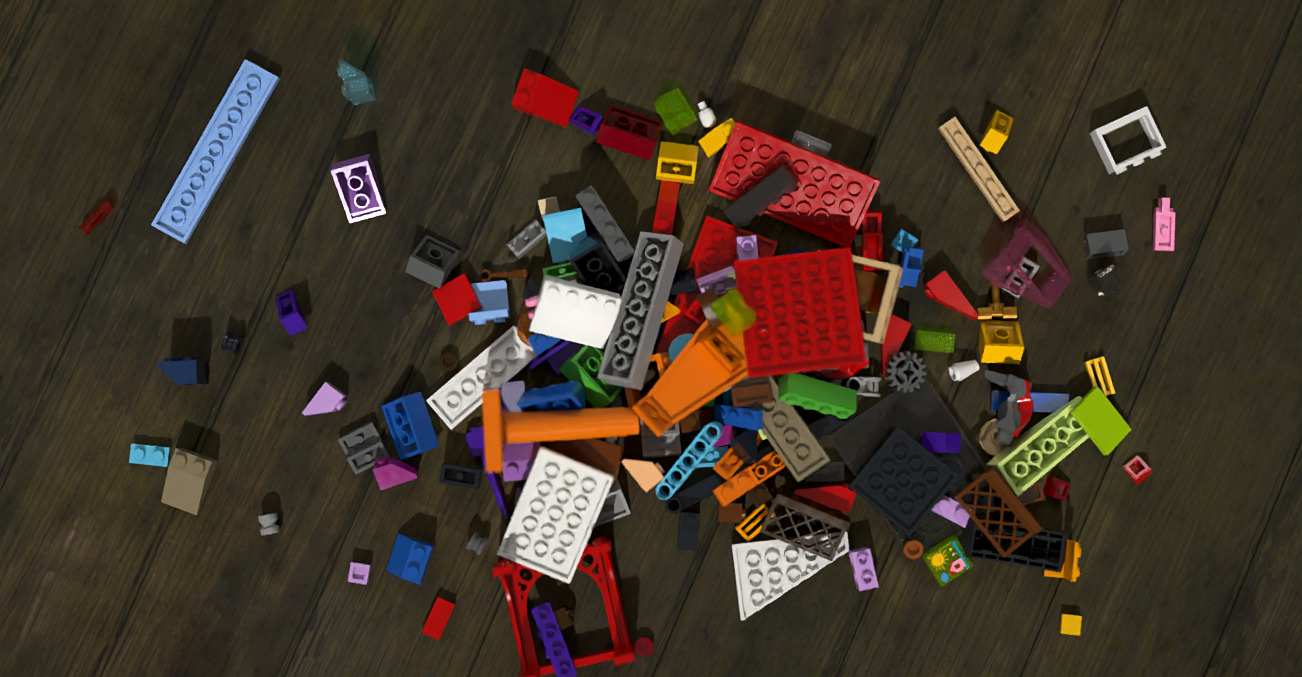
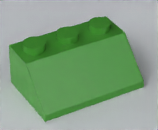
[559,344,624,408]

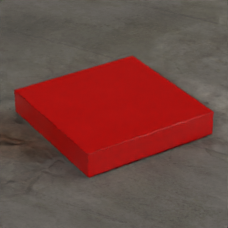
[432,273,483,325]

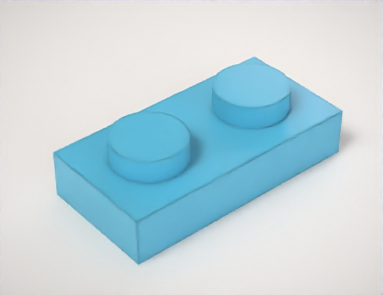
[129,443,172,467]
[690,446,729,468]

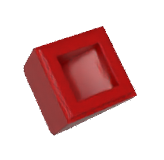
[1123,455,1151,485]

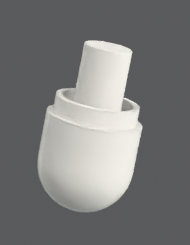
[698,101,716,128]

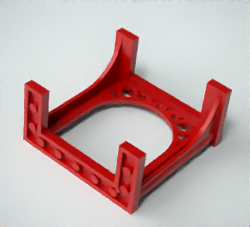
[492,536,635,677]

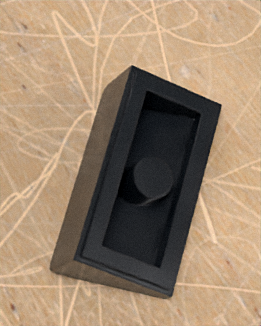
[669,267,696,297]

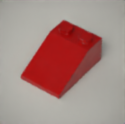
[511,68,579,128]

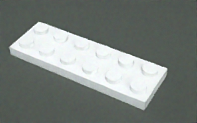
[426,326,538,430]

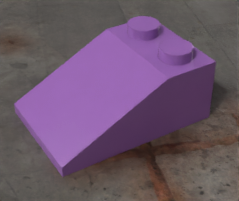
[330,154,386,223]
[502,442,543,481]

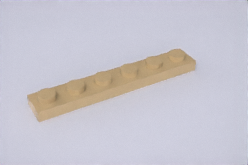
[938,117,1020,222]

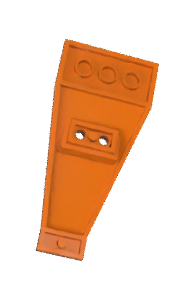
[632,287,748,437]

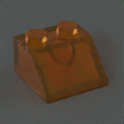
[854,270,888,314]

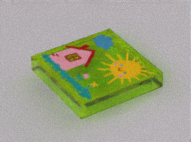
[922,534,973,587]

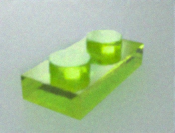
[914,330,955,353]

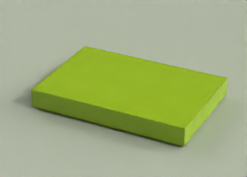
[1070,386,1132,455]

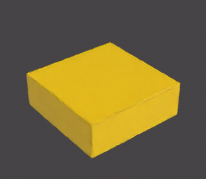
[1059,613,1082,636]

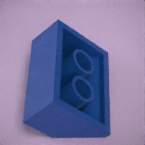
[517,381,586,412]
[382,392,439,460]

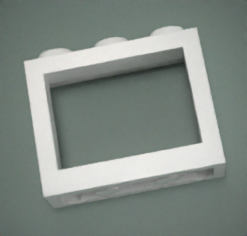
[1090,106,1167,174]

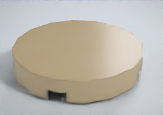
[979,419,1016,456]

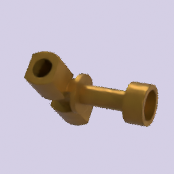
[976,276,1017,320]

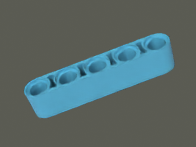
[656,421,724,500]

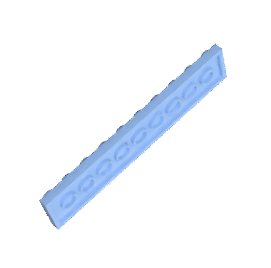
[151,59,280,244]

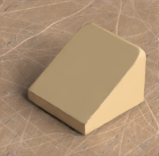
[538,196,560,221]

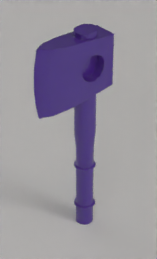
[465,426,511,519]

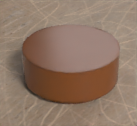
[903,539,923,559]

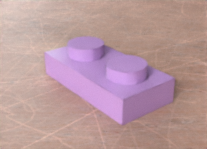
[931,495,972,528]

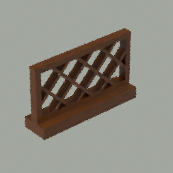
[954,466,1043,558]

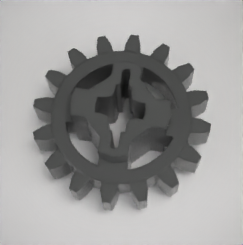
[884,351,927,393]

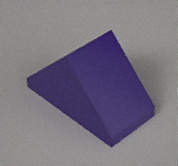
[569,105,603,137]
[921,432,961,453]

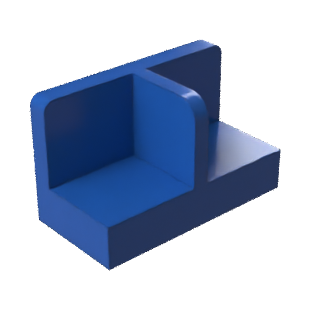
[899,246,924,288]

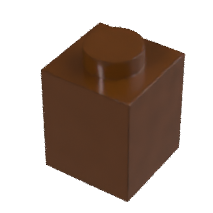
[717,501,746,523]

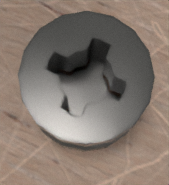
[466,532,489,556]

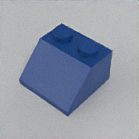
[386,533,435,584]

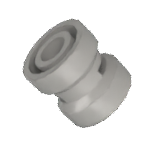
[258,513,281,536]

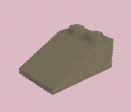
[161,448,218,515]

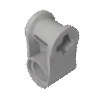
[843,377,881,397]

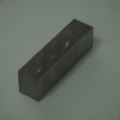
[723,161,799,229]

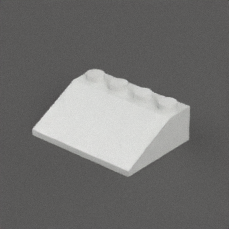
[529,275,622,349]

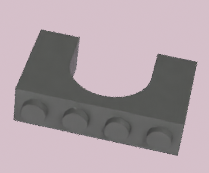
[575,185,634,265]

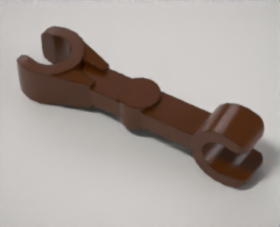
[481,269,529,282]

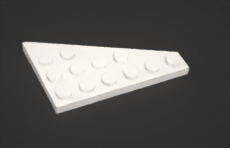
[732,531,849,620]

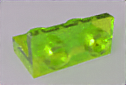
[654,88,698,135]
[710,288,756,337]

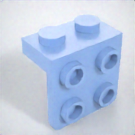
[469,280,510,325]

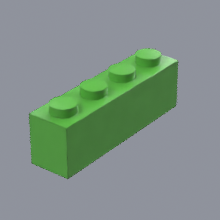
[778,373,857,419]

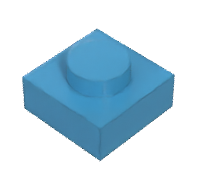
[891,228,918,252]

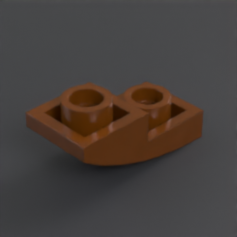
[696,288,730,329]

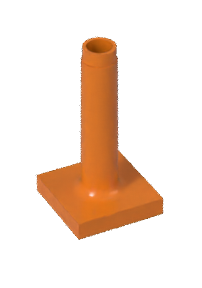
[482,388,639,472]

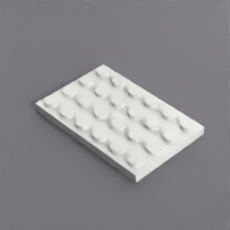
[497,447,614,584]

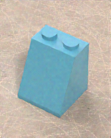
[543,208,587,265]

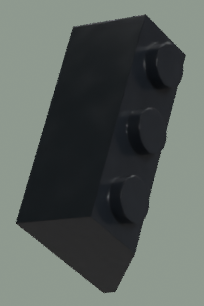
[568,231,626,293]

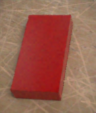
[421,596,456,640]

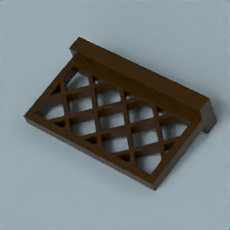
[760,487,850,561]

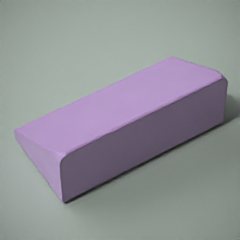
[697,266,736,296]

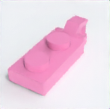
[1153,198,1175,251]

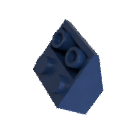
[157,357,208,385]

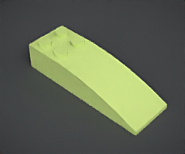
[986,396,1089,497]

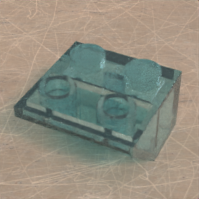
[337,59,377,105]

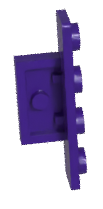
[529,339,583,375]
[532,602,577,677]

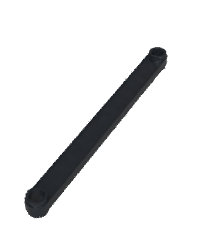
[665,414,853,514]

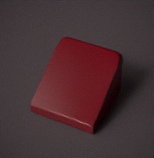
[1043,476,1071,501]

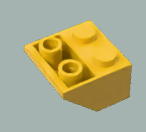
[656,141,698,184]

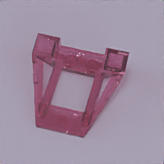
[981,217,1072,309]

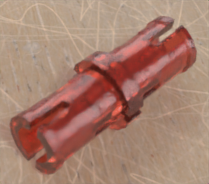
[79,199,115,235]

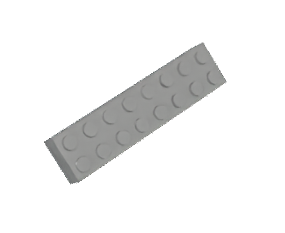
[598,231,684,390]

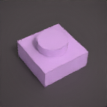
[348,562,371,585]

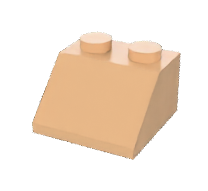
[622,458,665,492]

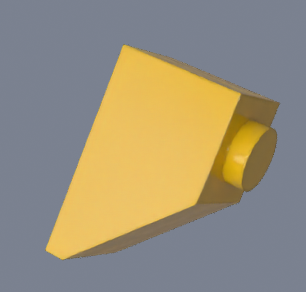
[980,110,1014,154]
[698,118,735,158]

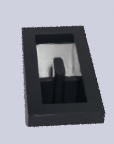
[729,429,758,466]

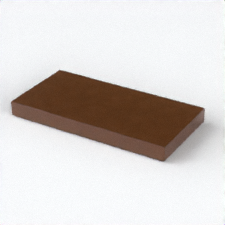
[547,438,624,485]

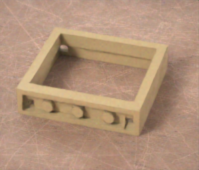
[852,255,903,344]

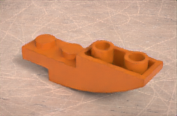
[712,450,786,507]

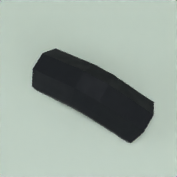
[961,518,1067,573]

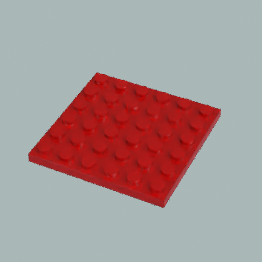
[733,247,867,378]

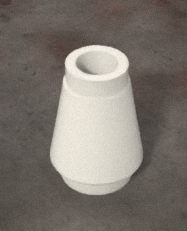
[949,360,979,381]

